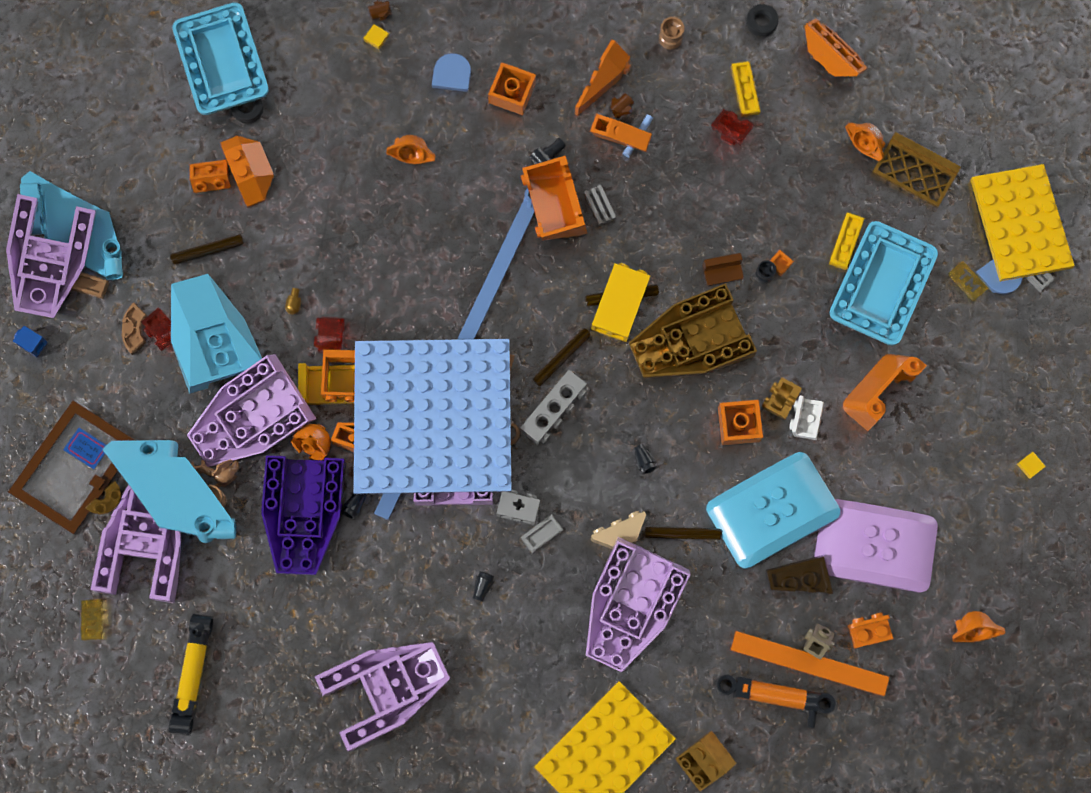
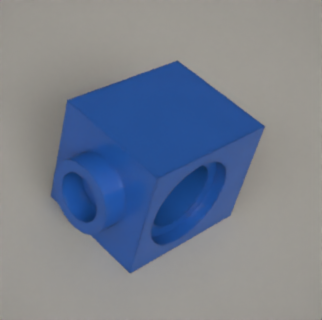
[13,326,48,357]

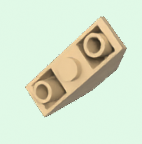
[591,511,646,549]

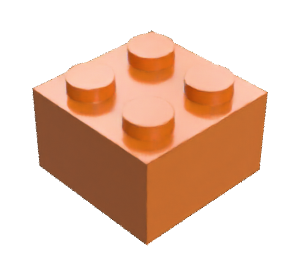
[488,62,536,115]
[718,400,763,445]

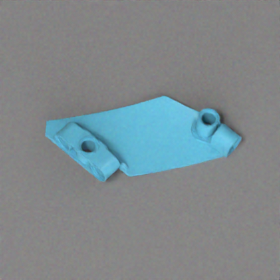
[20,171,123,280]
[103,440,236,543]

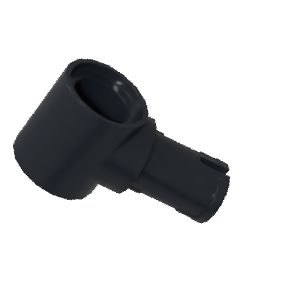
[529,138,565,164]

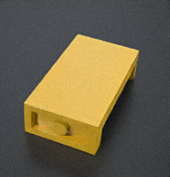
[591,263,650,342]
[298,363,355,405]

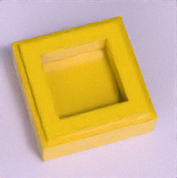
[364,24,389,50]
[1017,452,1046,479]

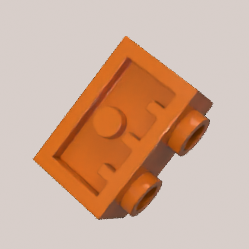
[190,159,231,193]
[848,613,893,649]

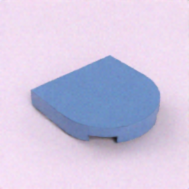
[432,53,471,92]
[975,259,1022,295]

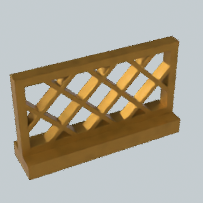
[872,132,961,208]

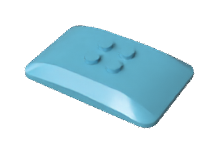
[172,3,269,115]
[829,221,938,346]
[707,452,840,569]

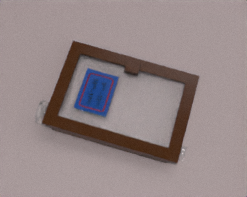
[8,396,136,534]

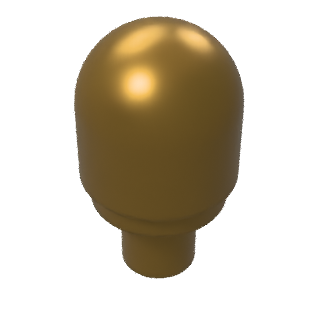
[285,288,301,315]

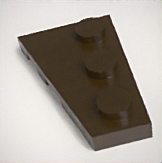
[766,555,833,594]

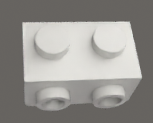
[790,395,824,440]

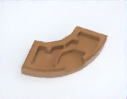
[121,302,148,355]

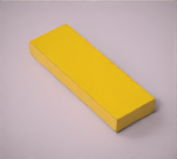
[731,61,761,117]
[829,212,865,270]

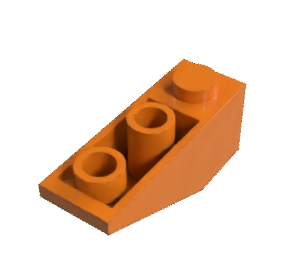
[590,114,652,152]

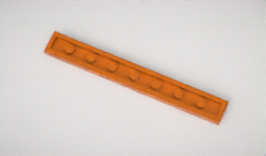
[730,631,889,697]

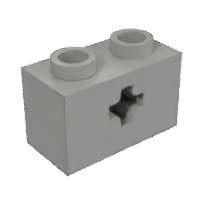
[497,490,540,525]

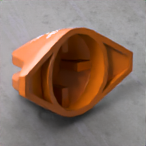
[845,123,886,161]
[386,135,435,164]
[952,611,1005,642]

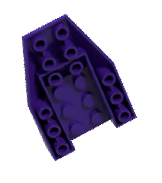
[261,455,347,575]

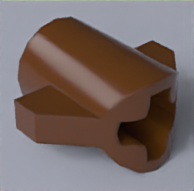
[368,1,392,21]
[610,93,634,119]

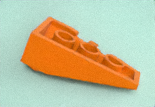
[575,39,631,115]

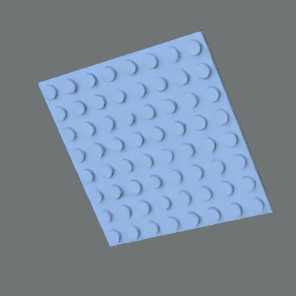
[354,339,511,494]

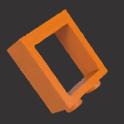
[321,350,355,403]

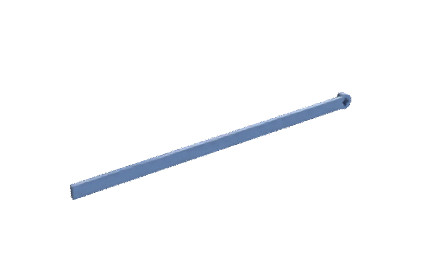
[374,188,535,520]

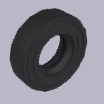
[746,4,779,37]
[230,98,264,123]

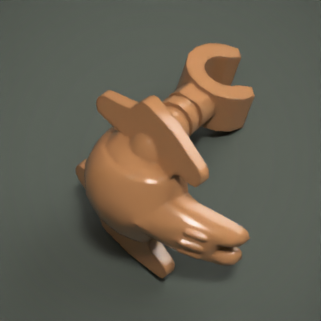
[191,459,240,487]

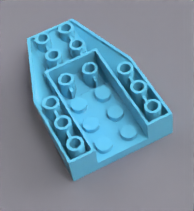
[171,274,262,394]

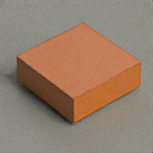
[770,250,794,276]

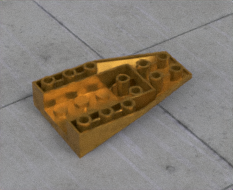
[628,283,757,378]

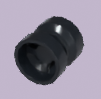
[755,260,776,284]

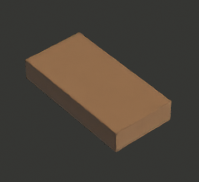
[71,272,110,299]

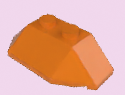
[805,18,867,76]
[220,136,274,208]

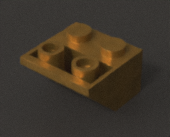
[675,730,736,791]

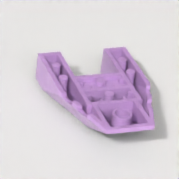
[6,194,96,318]
[91,485,181,603]
[315,642,450,751]

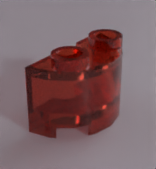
[711,109,754,146]
[141,307,172,351]
[314,316,345,354]

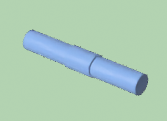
[623,114,653,157]

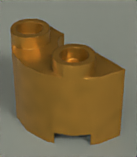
[761,377,802,420]
[85,481,121,515]

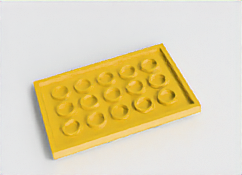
[970,164,1075,282]
[534,681,676,793]

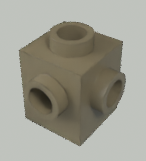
[803,623,835,660]

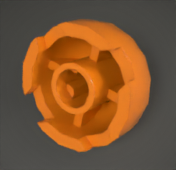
[291,424,331,460]

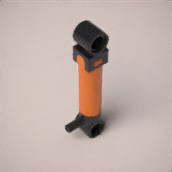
[715,675,836,728]

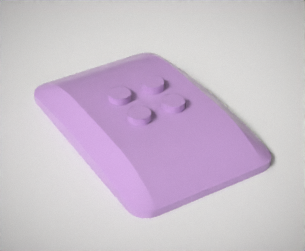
[814,499,938,592]

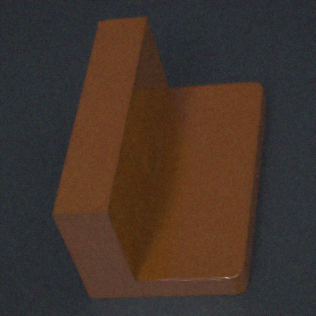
[702,253,744,286]

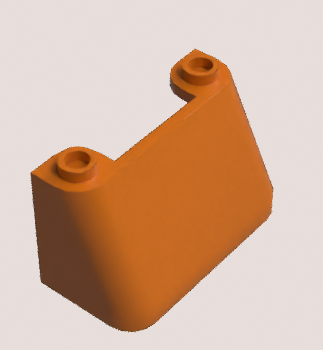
[521,156,588,241]
[843,354,927,431]

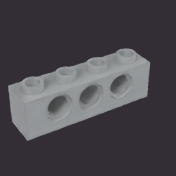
[520,370,587,445]

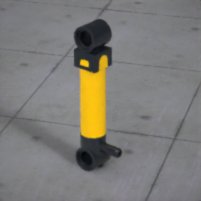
[169,613,214,736]

